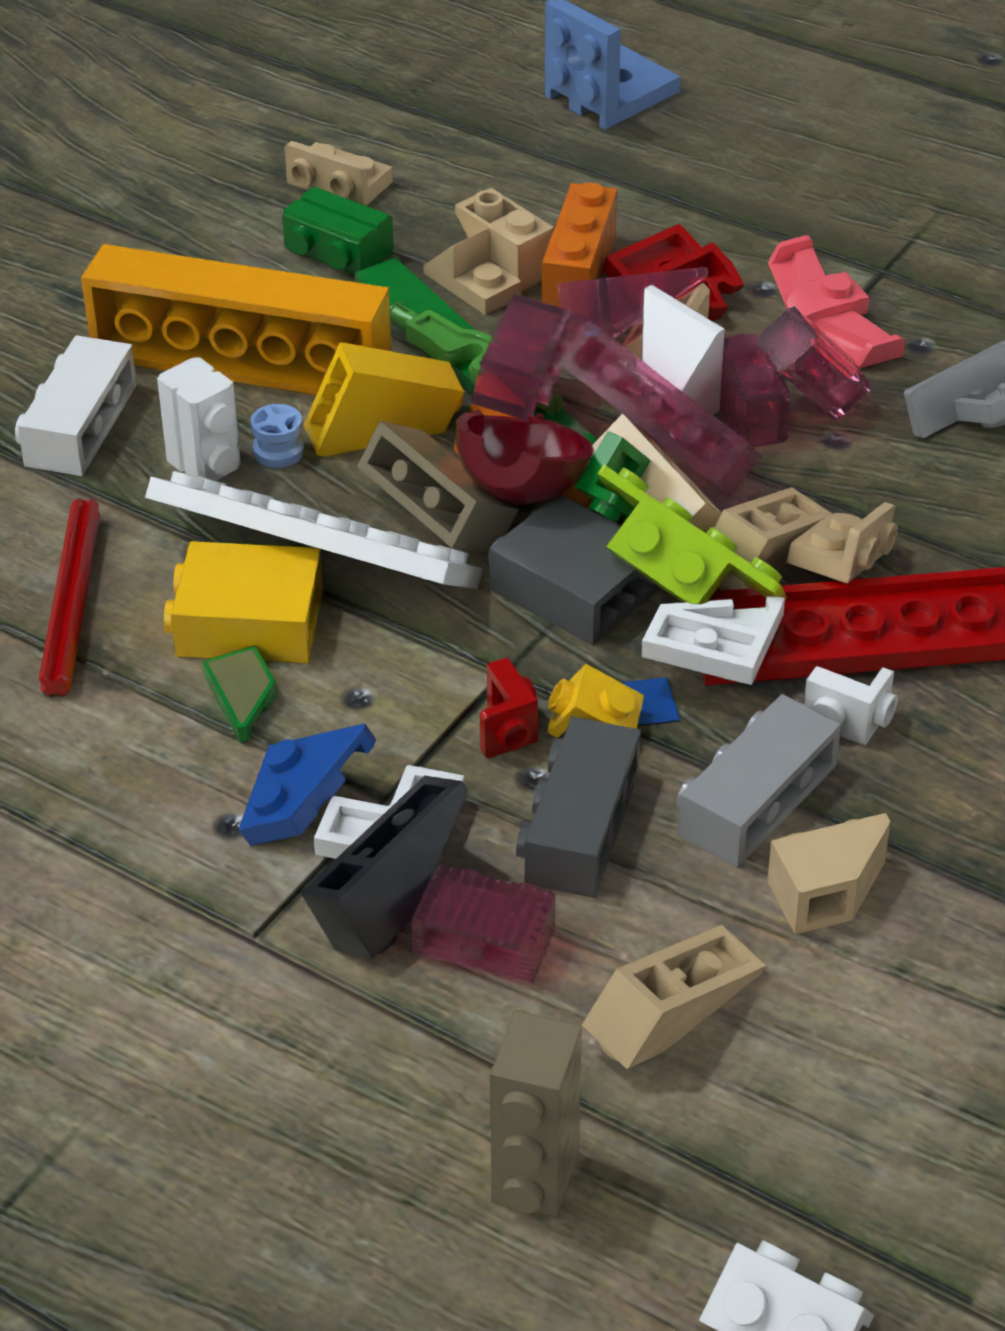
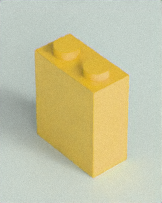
[164,541,324,664]

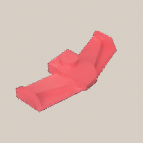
[768,235,905,369]

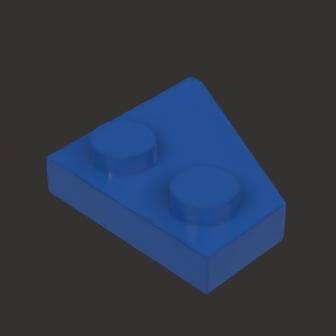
[238,723,376,846]

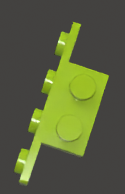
[597,465,787,605]

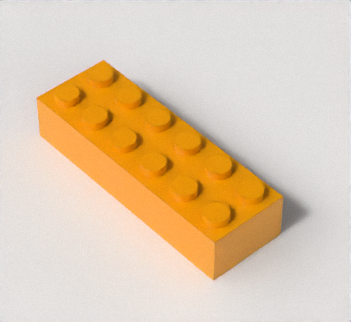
[81,244,392,395]

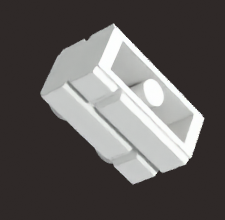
[157,357,241,481]

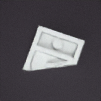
[642,596,785,685]

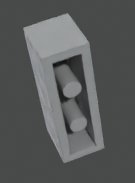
[676,694,841,868]

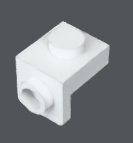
[804,666,898,746]

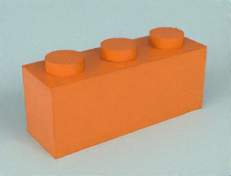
[542,182,617,317]

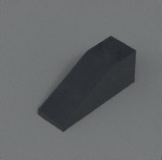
[300,775,468,959]

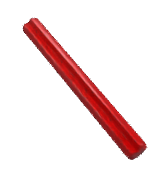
[38,498,101,696]

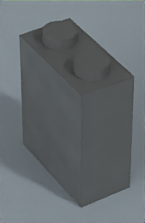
[488,495,660,645]

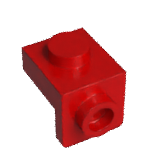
[480,657,538,758]

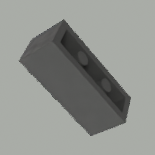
[516,716,641,898]

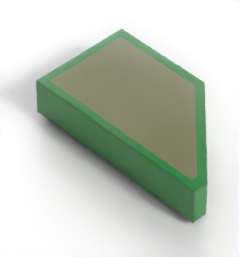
[202,645,276,743]

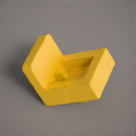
[547,664,644,738]

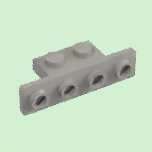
[904,340,1005,438]

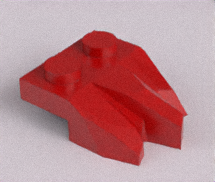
[602,223,744,321]

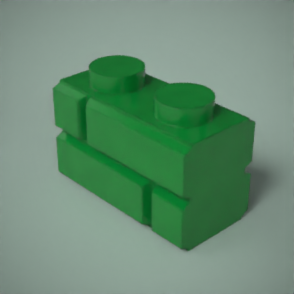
[282,186,394,275]

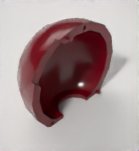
[456,410,594,505]

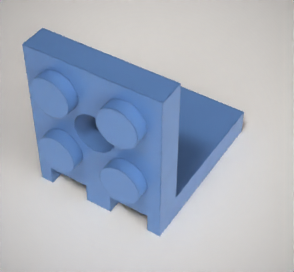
[545,0,681,130]

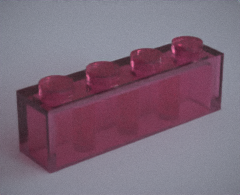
[558,322,762,498]

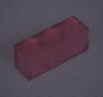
[471,294,576,420]

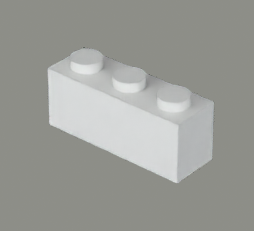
[15,335,137,476]

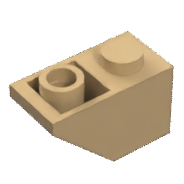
[455,187,554,291]
[767,813,891,935]

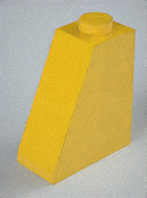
[304,342,464,457]

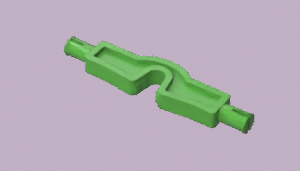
[390,302,563,416]

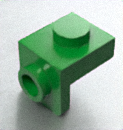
[575,431,651,523]

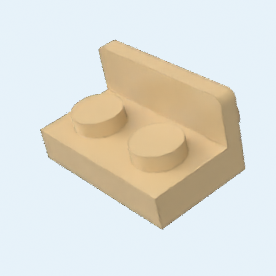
[284,141,393,206]
[786,502,898,584]

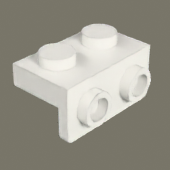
[699,1240,874,1331]

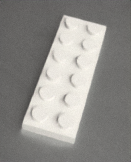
[145,471,484,589]

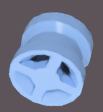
[250,404,304,468]

